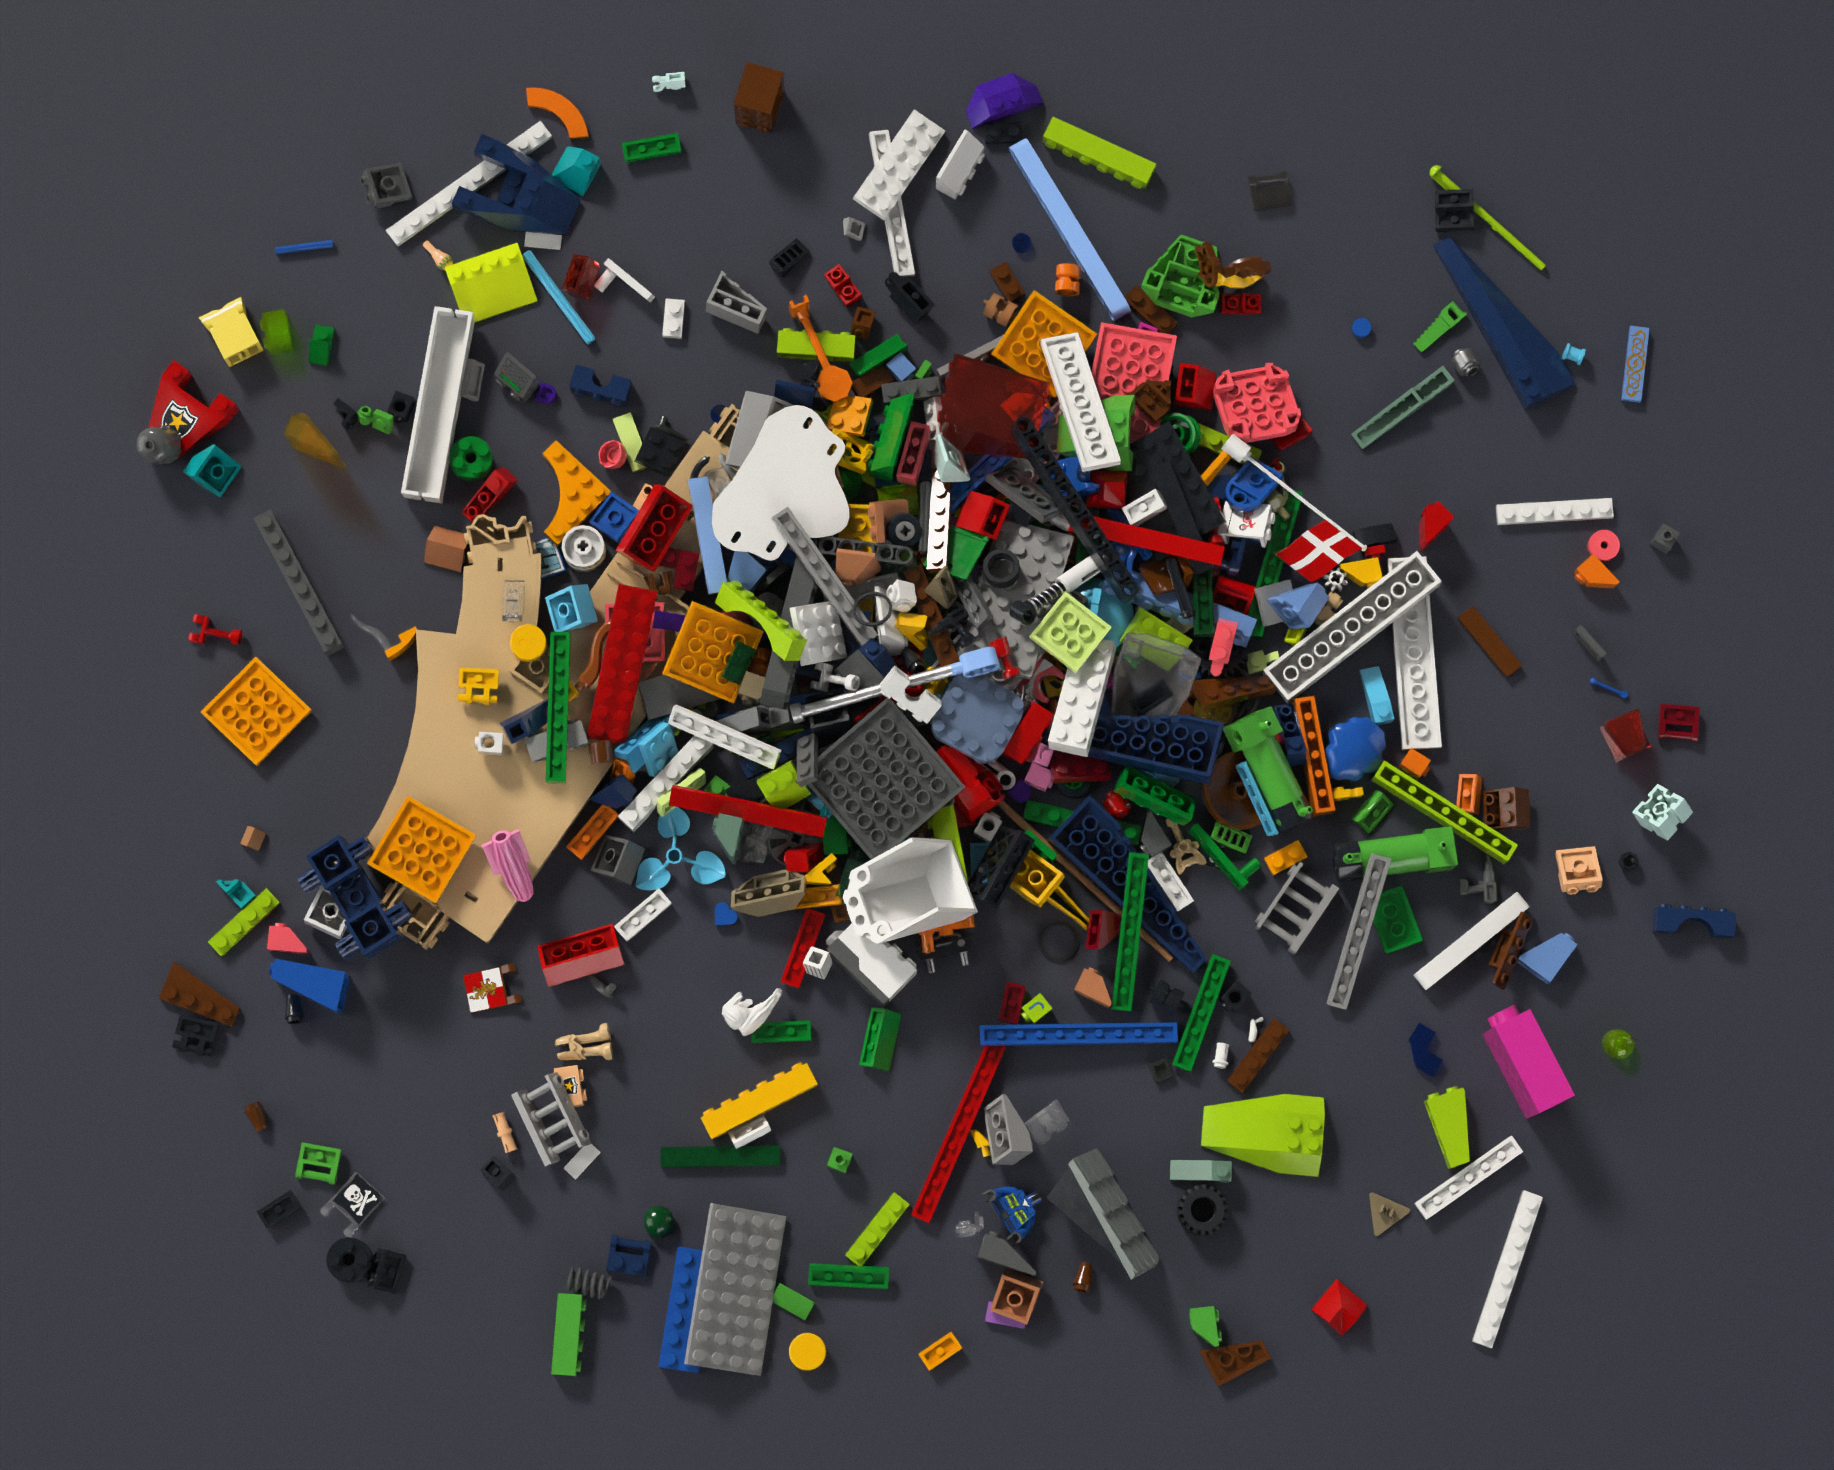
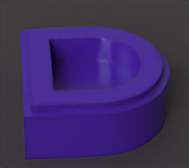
[535,382,557,405]
[1007,779,1031,803]

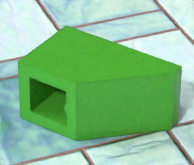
[1189,1306,1222,1347]

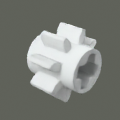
[1323,568,1347,592]

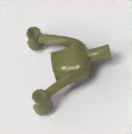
[1234,462,1290,521]

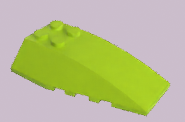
[1201,1094,1325,1177]

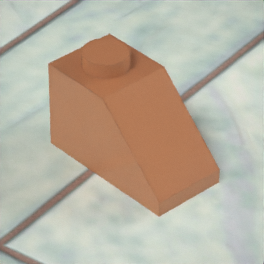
[1073,967,1112,1008]

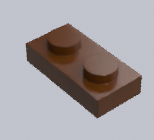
[989,261,1025,302]

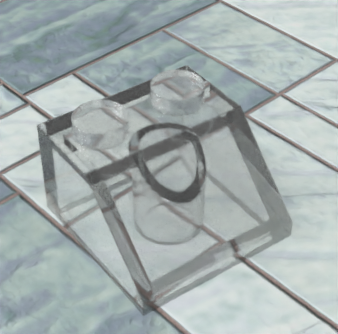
[1024,1099,1070,1145]

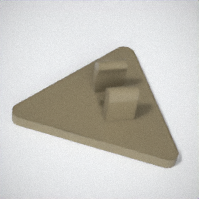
[1369,1192,1410,1236]

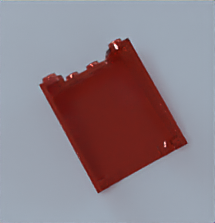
[937,354,1051,459]

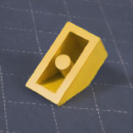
[1338,557,1382,589]

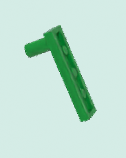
[1188,823,1262,891]

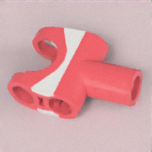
[1017,657,1066,704]

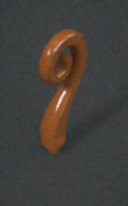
[575,620,611,691]

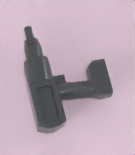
[1459,855,1497,905]

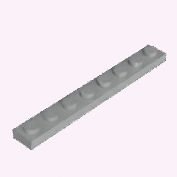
[771,507,878,647]
[1327,853,1391,1010]

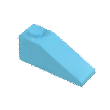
[1359,666,1394,726]

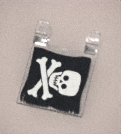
[320,1172,386,1237]

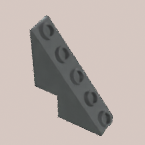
[716,703,810,736]

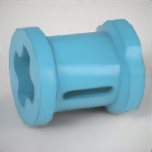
[1562,343,1586,365]

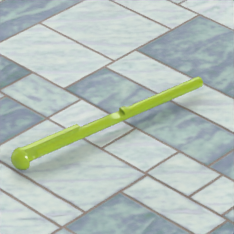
[1429,165,1546,271]

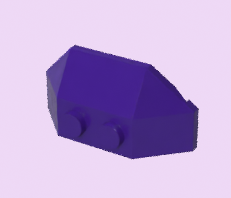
[966,73,1043,129]

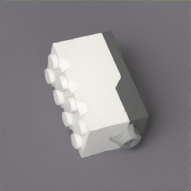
[826,922,917,1008]

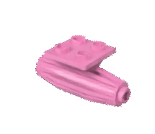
[482,829,534,902]

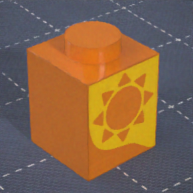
[1398,748,1431,779]

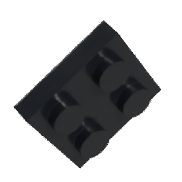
[634,426,686,478]

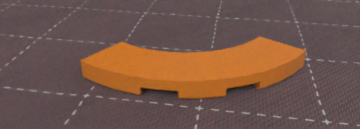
[526,87,589,140]

